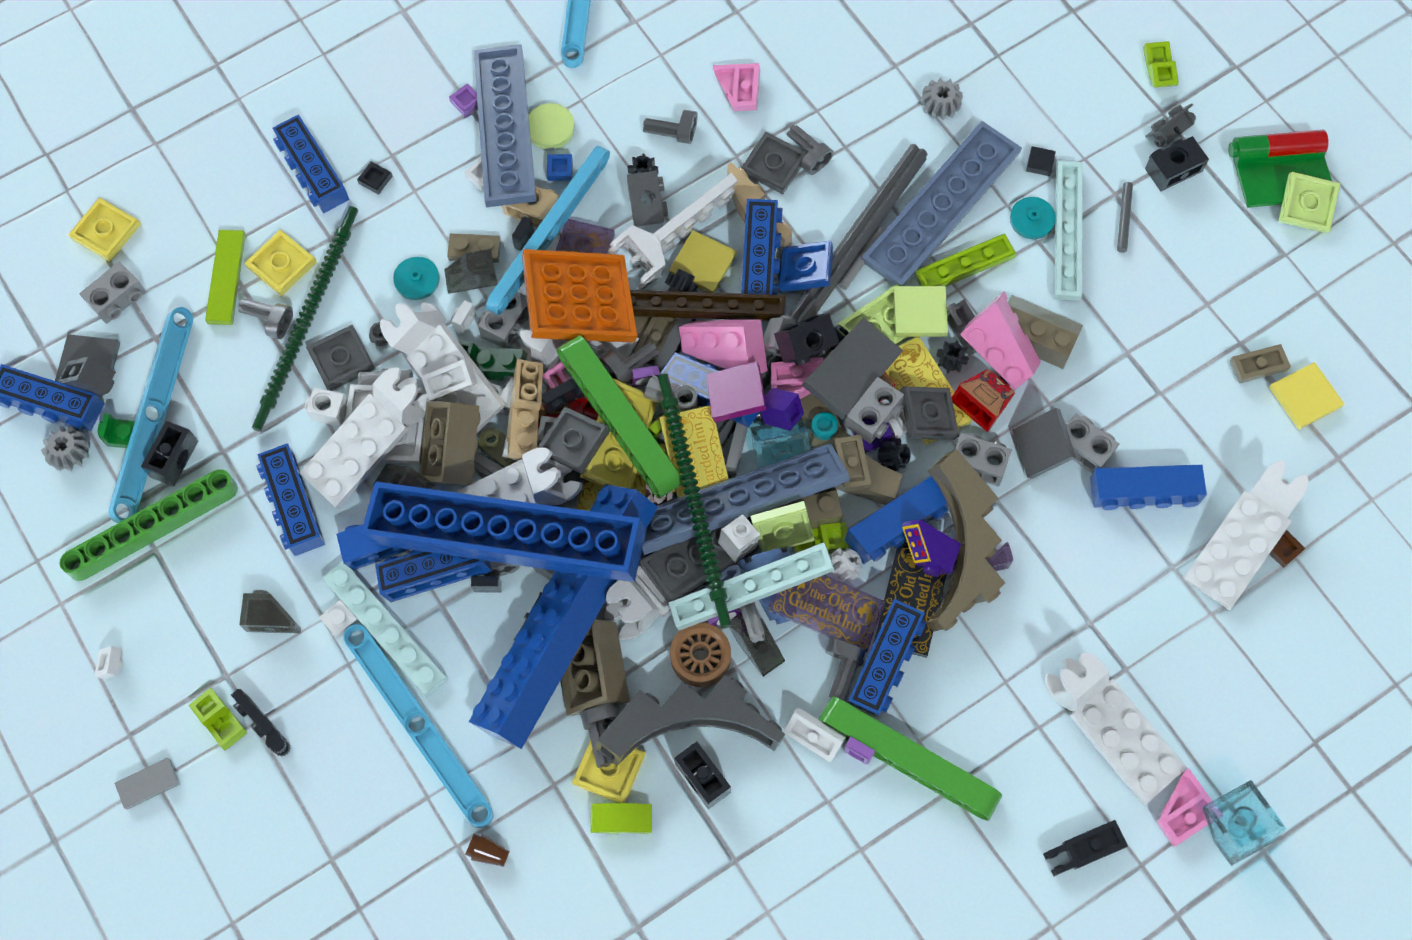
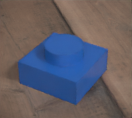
[547,154,573,181]

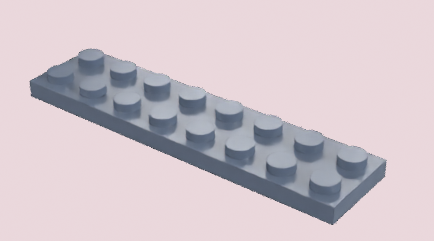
[474,44,537,208]
[861,121,1022,286]
[642,443,850,555]

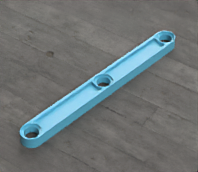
[561,0,591,68]
[486,145,610,315]
[108,307,193,523]
[344,624,494,828]

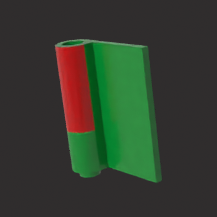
[1228,129,1332,208]

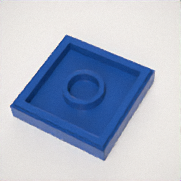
[779,240,833,293]

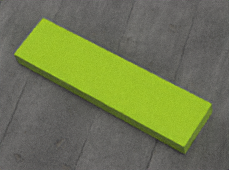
[205,230,246,325]
[914,233,1017,286]

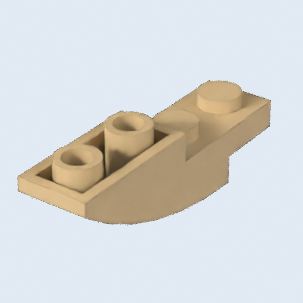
[727,162,792,249]
[507,359,543,459]

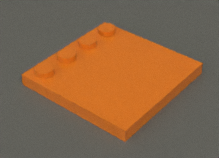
[522,249,637,343]

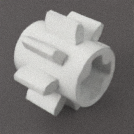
[830,548,862,582]

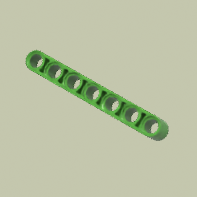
[557,335,683,499]
[59,469,238,581]
[818,696,1002,821]

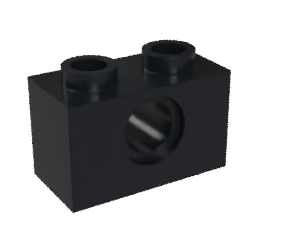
[1145,136,1209,192]
[774,313,839,366]
[141,421,199,487]
[674,741,731,810]

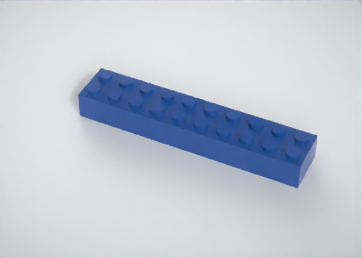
[361,482,646,582]
[468,484,658,749]

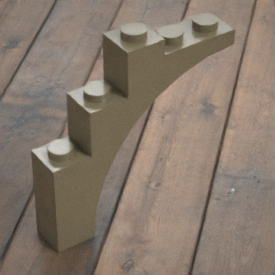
[795,350,903,505]
[926,449,1005,632]

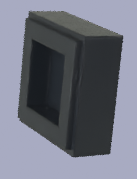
[1026,146,1056,176]
[357,161,393,195]
[512,216,535,251]
[471,576,502,593]

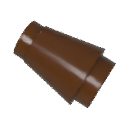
[465,833,510,867]

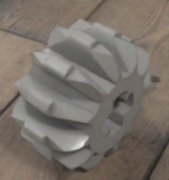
[921,77,963,120]
[41,426,90,471]

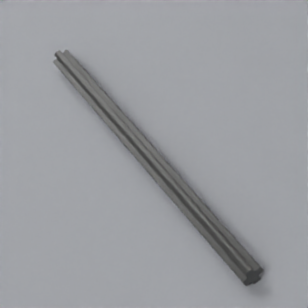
[716,144,928,448]

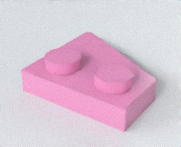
[713,63,760,111]
[771,357,824,399]
[1156,769,1222,847]

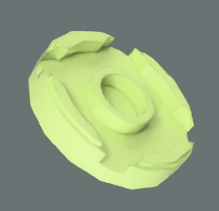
[529,103,575,149]

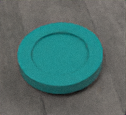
[1010,197,1056,239]
[393,257,440,300]

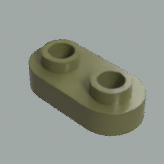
[478,428,517,468]

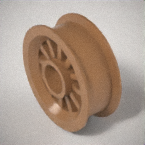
[670,623,731,687]

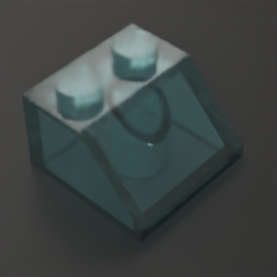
[750,418,810,469]
[1203,780,1287,866]

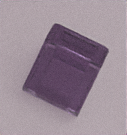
[987,542,1014,571]

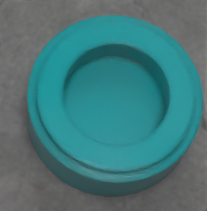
[811,412,838,440]

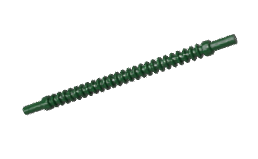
[251,206,359,432]
[658,373,732,629]

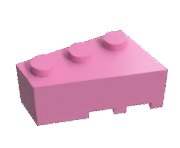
[960,291,1041,390]
[679,320,767,374]

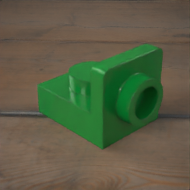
[97,413,135,448]

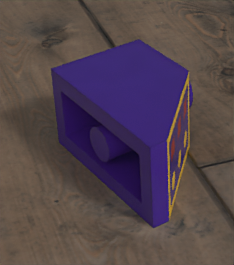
[902,519,961,577]

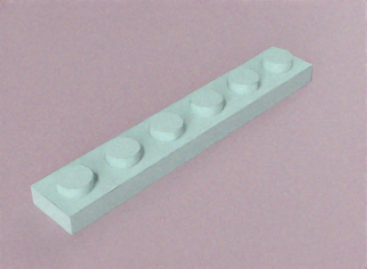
[1054,161,1083,301]
[669,543,835,631]
[322,561,448,698]

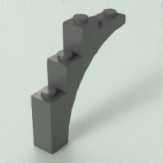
[595,675,785,766]

